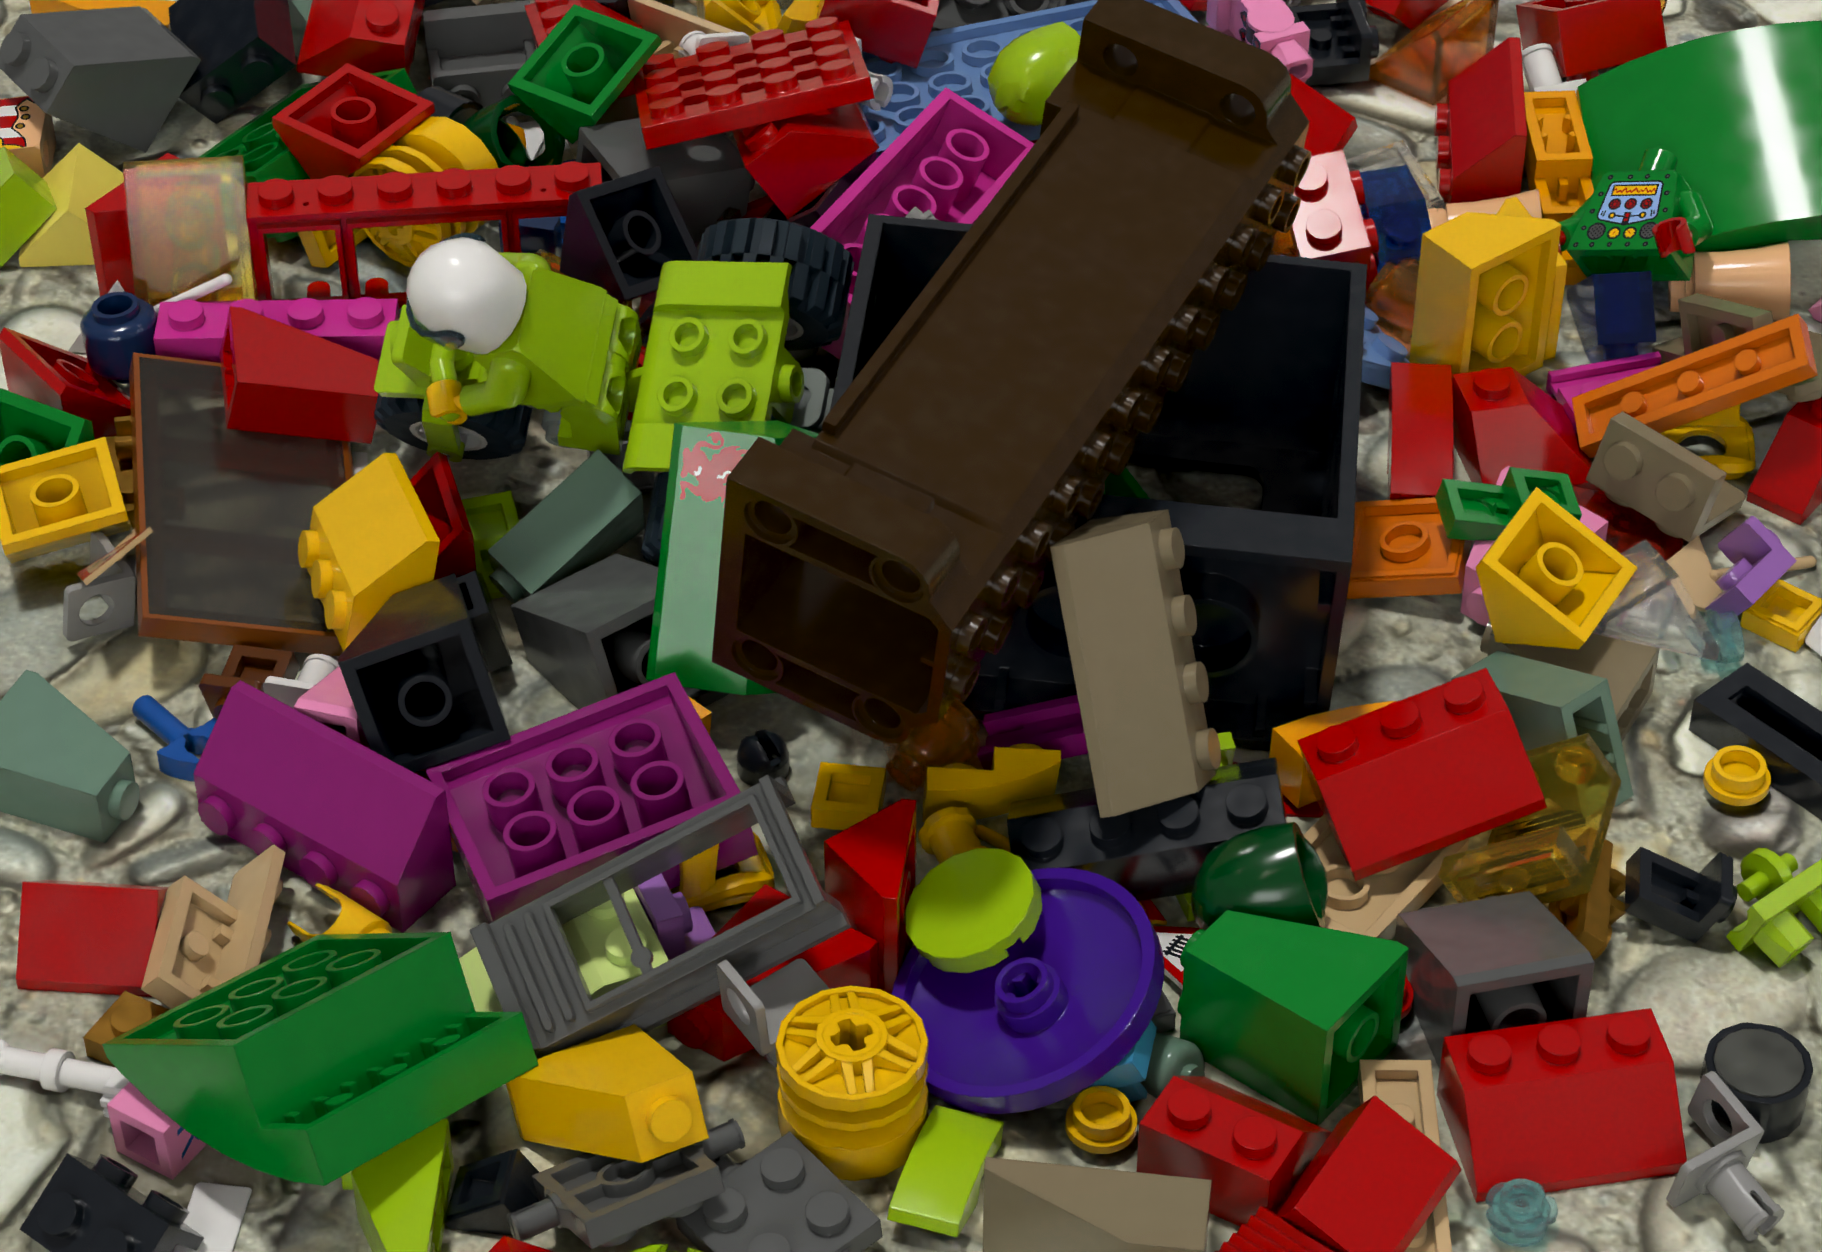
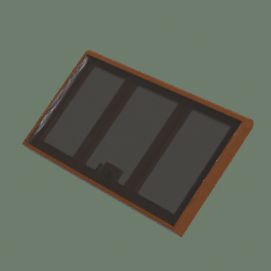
[129,352,354,656]

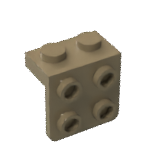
[1585,411,1746,542]

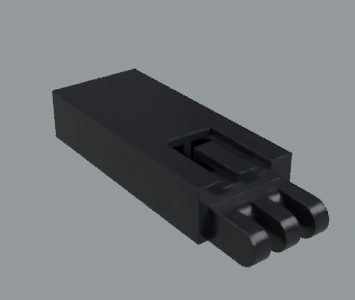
[1689,663,1822,820]

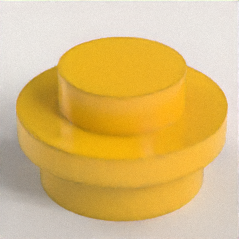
[1703,745,1771,806]
[1065,1086,1137,1154]

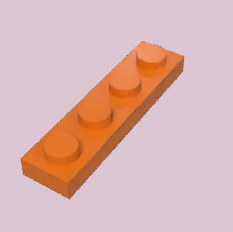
[1571,314,1818,459]

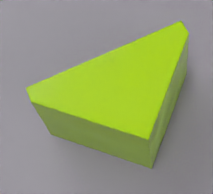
[0,147,57,267]

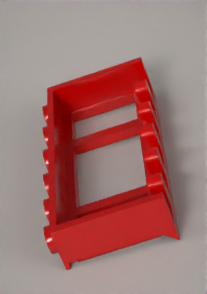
[246,161,602,315]

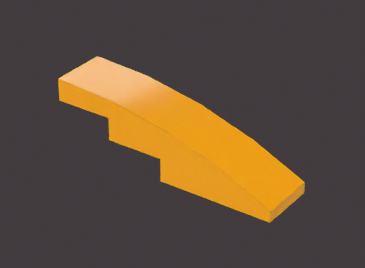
[1524,90,1605,285]

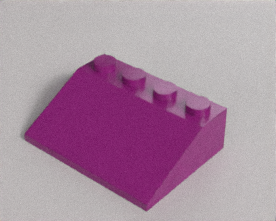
[425,672,758,923]

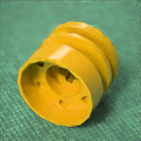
[353,116,498,267]
[775,985,928,1181]

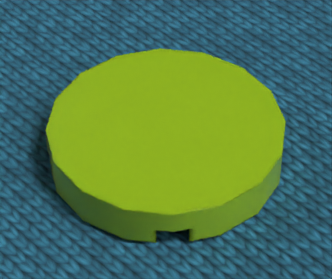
[905,848,1042,973]

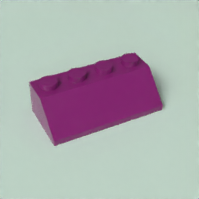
[193,680,456,933]

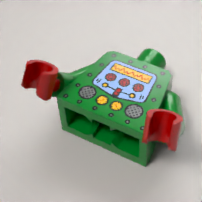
[1558,148,1713,281]

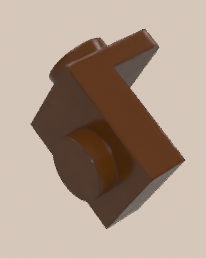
[199,644,300,719]

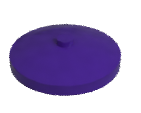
[892,868,1164,1114]

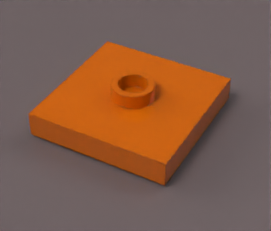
[1347,497,1472,599]

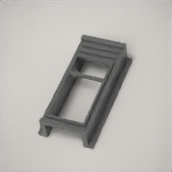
[470,775,851,1059]

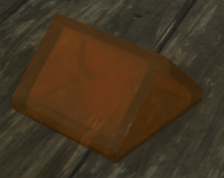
[1369,0,1499,105]

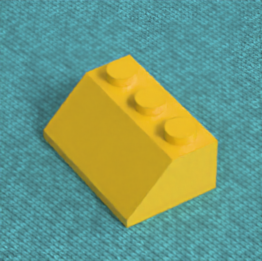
[1409,212,1561,378]
[298,453,440,652]

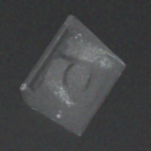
[1593,539,1720,661]

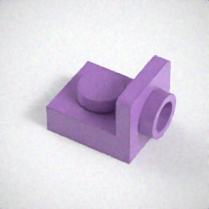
[1705,516,1797,627]
[634,873,716,960]

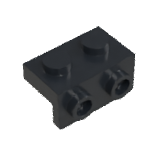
[1289,0,1379,87]
[20,1153,204,1252]

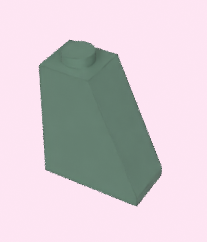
[488,449,645,603]
[1451,650,1634,824]
[0,670,140,843]

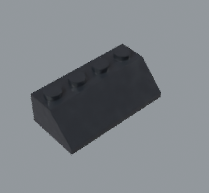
[1007,757,1287,902]

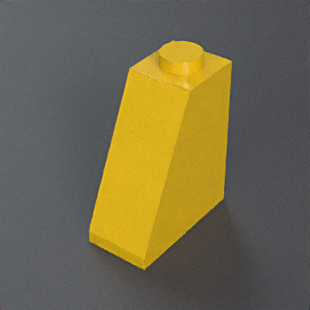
[506,1024,709,1163]

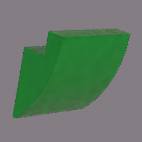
[1576,20,1822,283]
[102,932,538,1186]

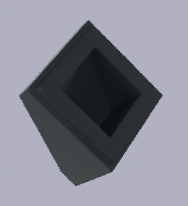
[444,1148,539,1235]

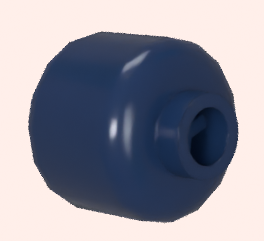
[80,292,157,384]

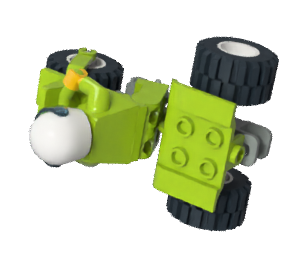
[374,218,854,567]

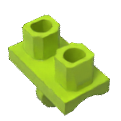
[1726,848,1822,968]

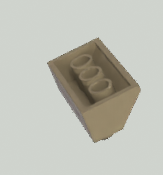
[1050,509,1221,818]

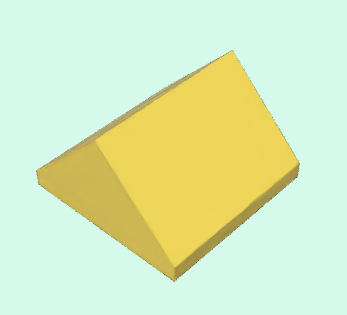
[19,143,130,267]

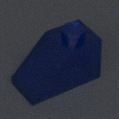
[1359,165,1431,285]
[1567,271,1656,361]

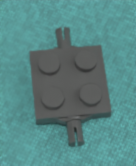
[506,1118,745,1249]
[676,1132,883,1252]

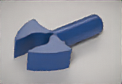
[132,695,217,782]

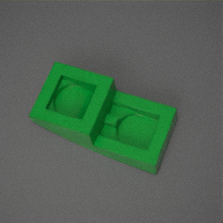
[1435,467,1582,540]

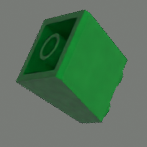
[1177,910,1409,1126]

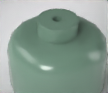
[1140,1033,1205,1099]

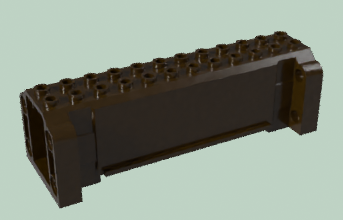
[712,0,1311,744]

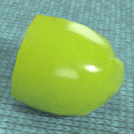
[987,21,1081,127]

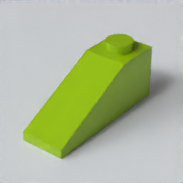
[341,1119,454,1252]

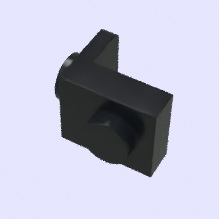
[1625,847,1737,943]

